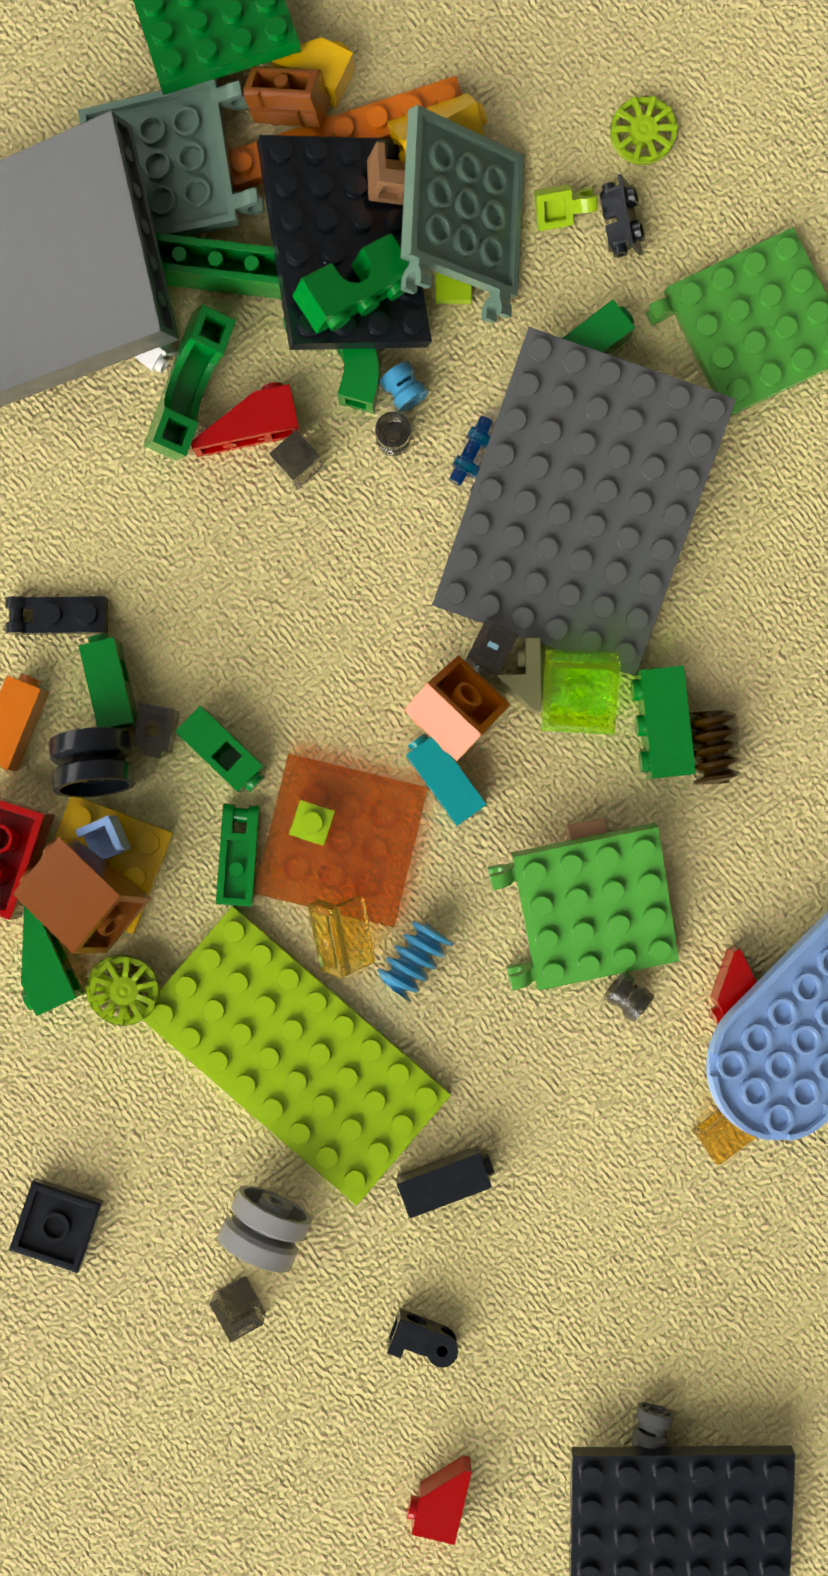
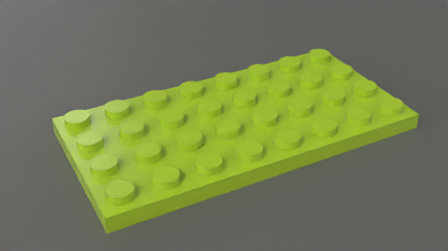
[141,906,451,1206]

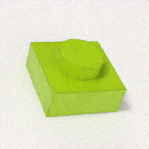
[289,800,336,846]

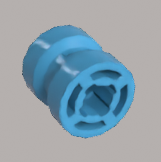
[380,361,429,413]

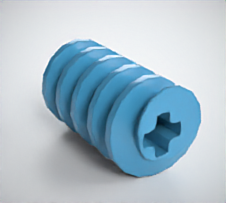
[377,921,454,1002]

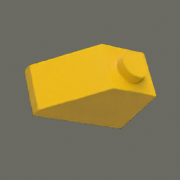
[270,37,355,108]

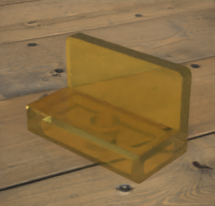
[307,895,375,978]
[691,1109,757,1165]

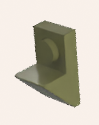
[495,638,542,713]

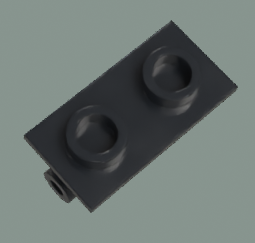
[599,174,645,258]

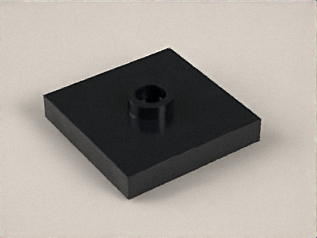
[9,1178,104,1273]

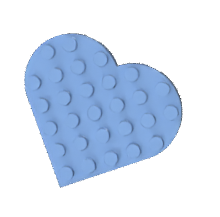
[706,911,828,1141]

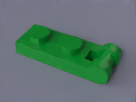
[216,803,261,907]

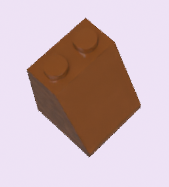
[13,837,152,954]

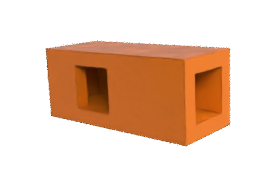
[0,673,49,771]

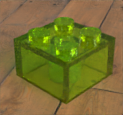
[541,650,620,735]

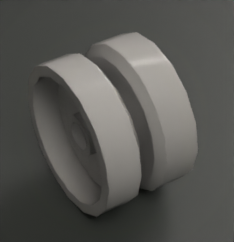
[217,1185,312,1273]

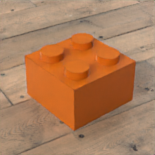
[403,655,511,761]

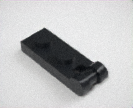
[5,596,108,635]

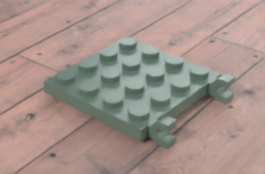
[78,79,265,237]
[401,105,524,323]

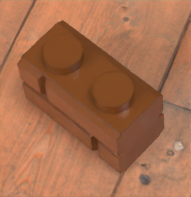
[243,66,330,128]

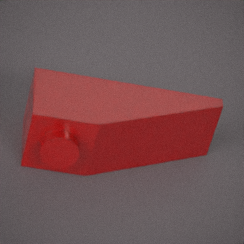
[191,382,301,458]

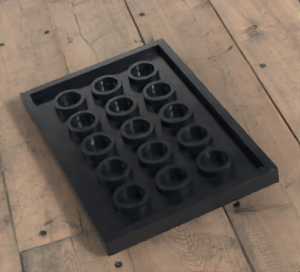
[257,135,432,350]
[569,1445,795,1576]

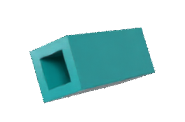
[406,733,487,826]

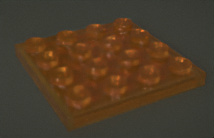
[254,754,428,928]

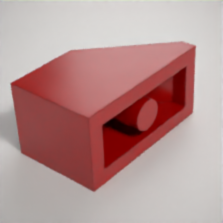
[710,946,756,1025]
[406,1455,472,1545]

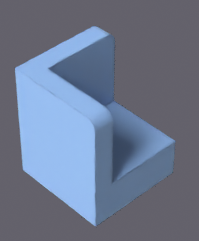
[75,816,132,861]

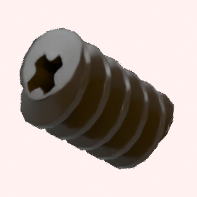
[690,710,740,785]

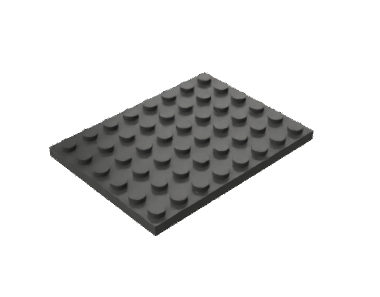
[432,327,736,676]

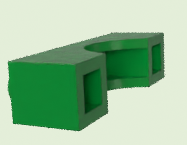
[143,304,236,460]

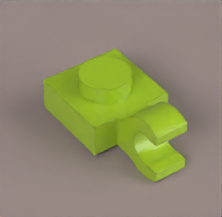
[534,184,598,231]

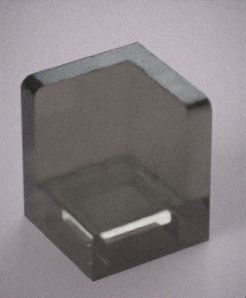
[210,1276,266,1343]

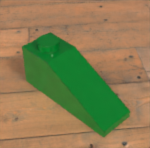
[21,906,84,1016]

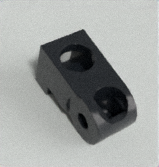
[387,1308,458,1368]

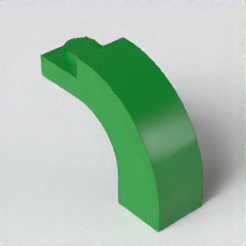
[283,317,380,414]

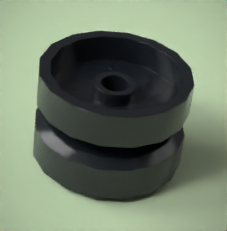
[48,727,135,798]

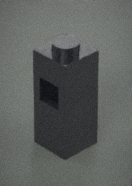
[397,1145,495,1219]

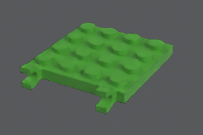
[646,227,828,417]
[487,823,679,991]

